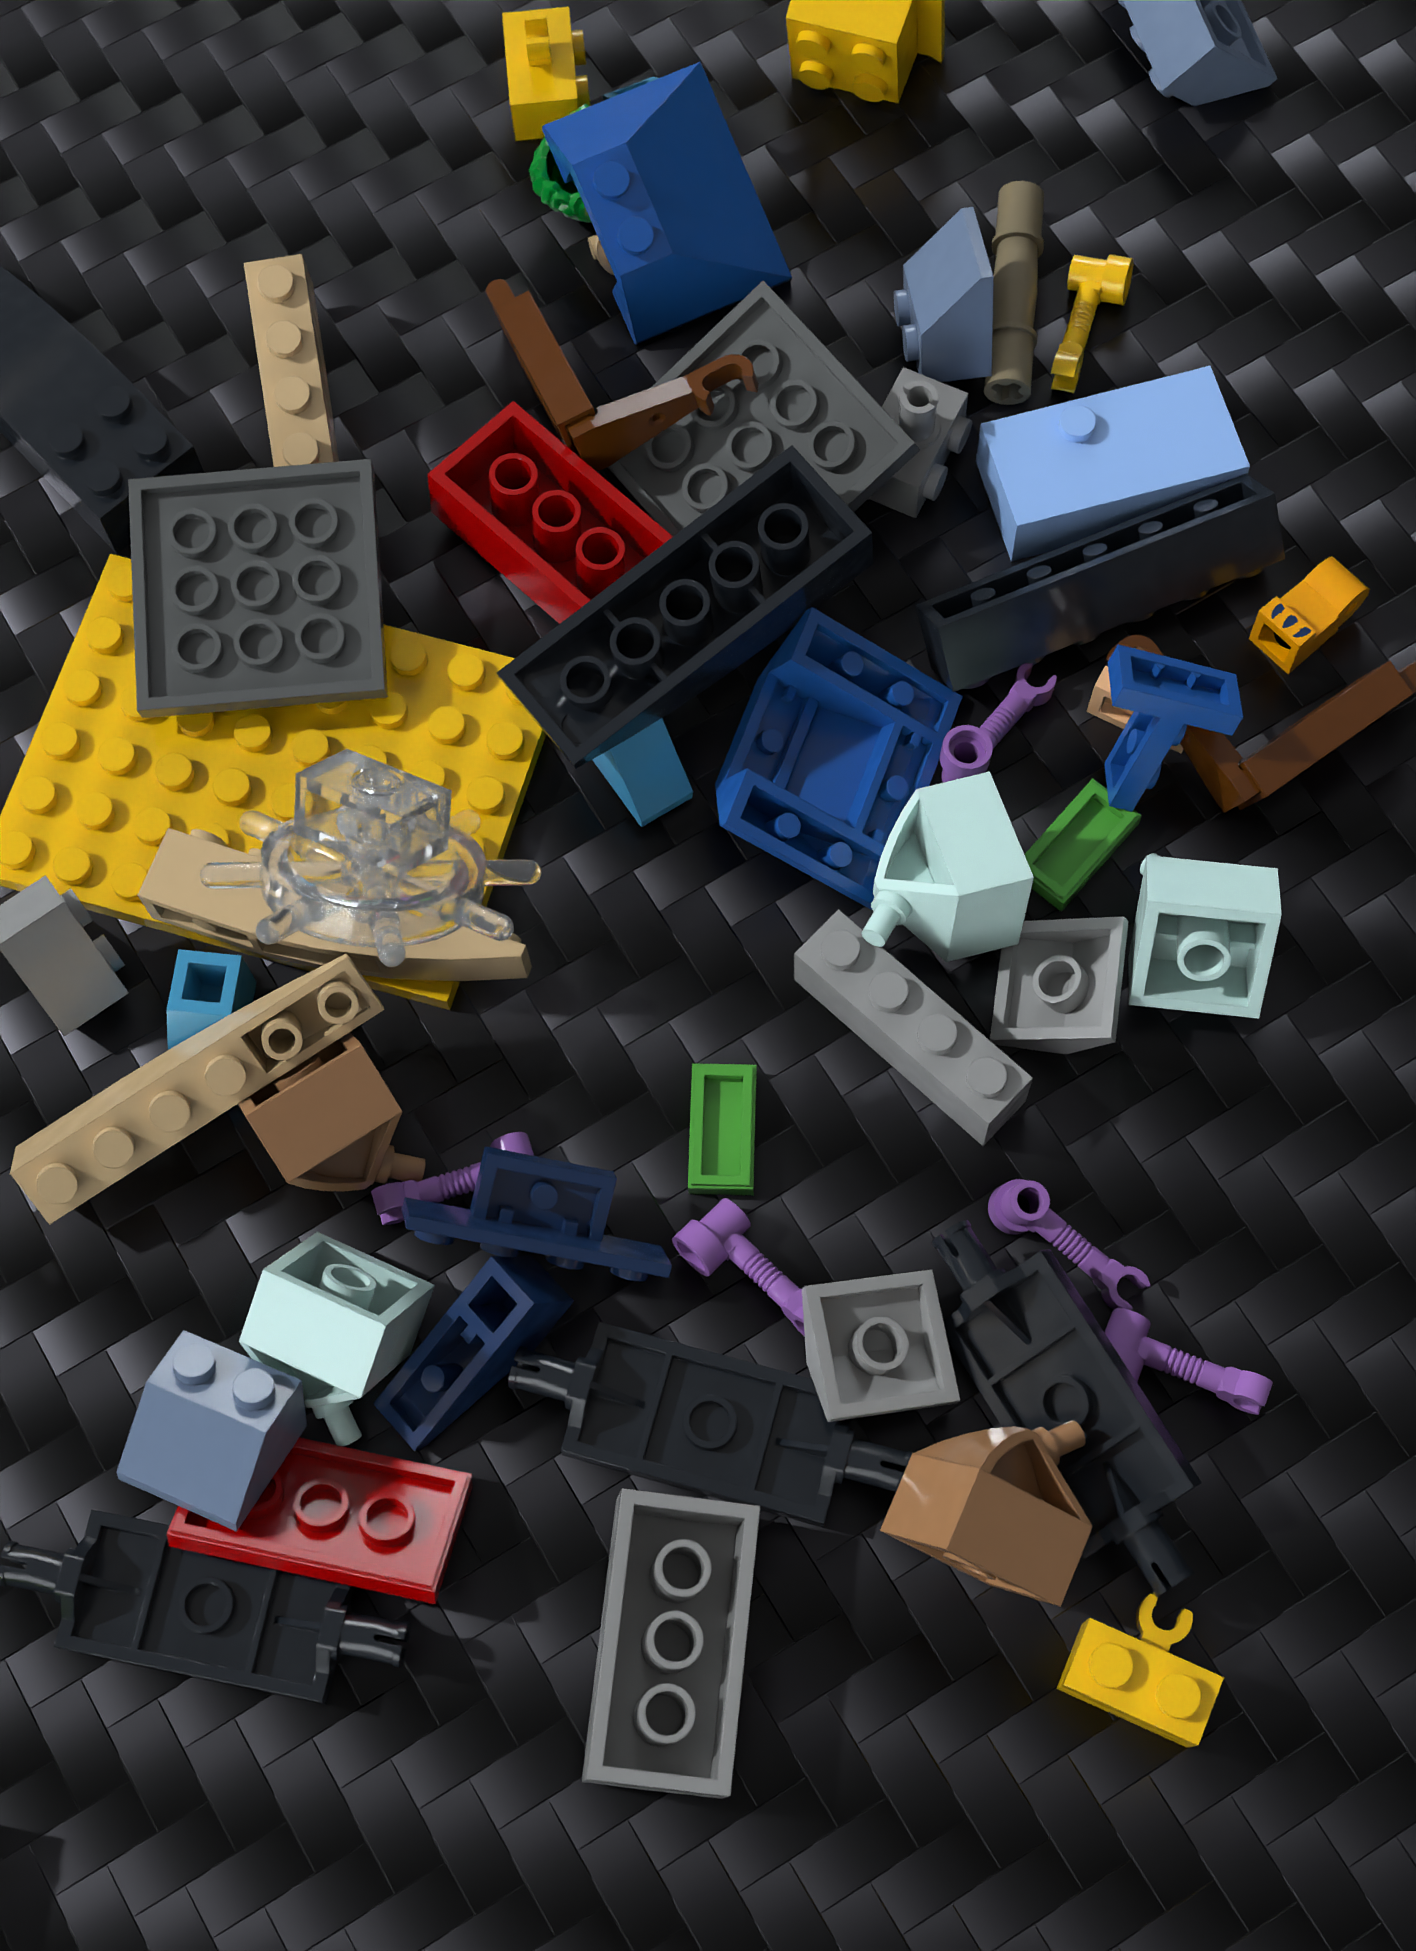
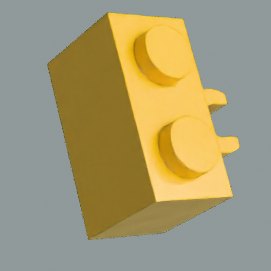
[502,7,590,141]
[1056,1593,1224,1748]

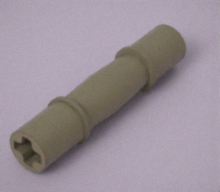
[984,181,1044,405]

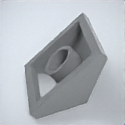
[990,917,1129,1054]
[802,1270,960,1422]

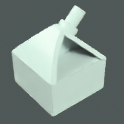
[861,772,1034,962]
[1128,853,1282,1019]
[239,1232,435,1447]

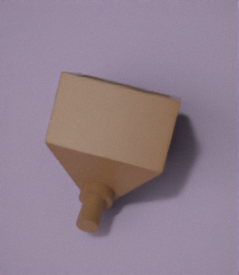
[238,1032,425,1191]
[880,1420,1093,1607]

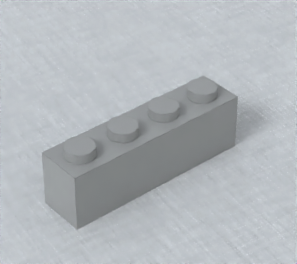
[794,909,1033,1146]

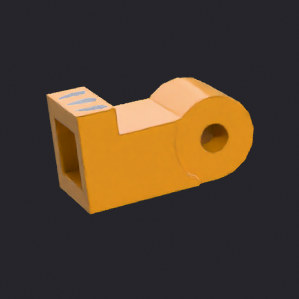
[1249,556,1370,674]

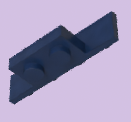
[402,1146,672,1281]

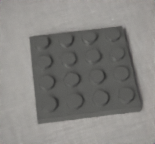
[608,281,920,536]
[128,459,388,718]

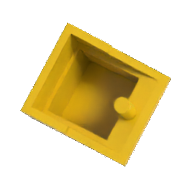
[786,0,945,103]

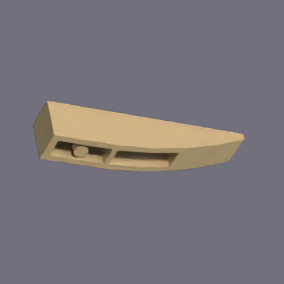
[244,254,339,467]
[138,828,532,981]
[10,954,384,1225]

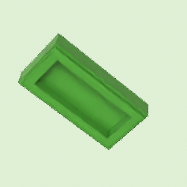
[1024,778,1142,912]
[688,1063,757,1195]

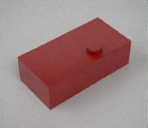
[427,401,673,624]

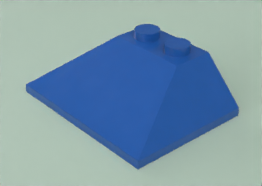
[542,62,792,345]
[715,607,963,910]

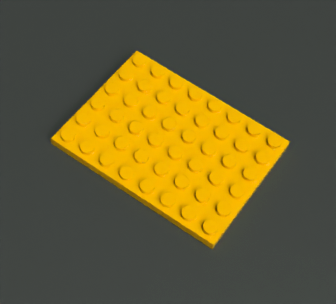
[0,554,546,1010]

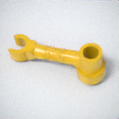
[1051,255,1134,393]

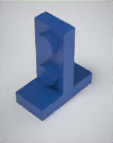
[1104,644,1243,812]

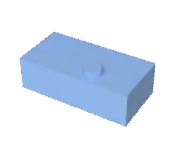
[976,366,1250,562]

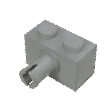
[869,367,972,518]
[0,875,129,1036]

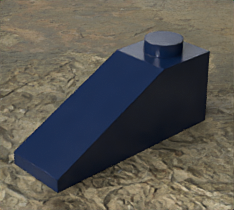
[373,1255,574,1451]

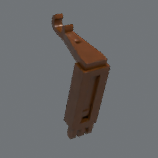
[486,279,759,472]
[1106,635,1416,813]

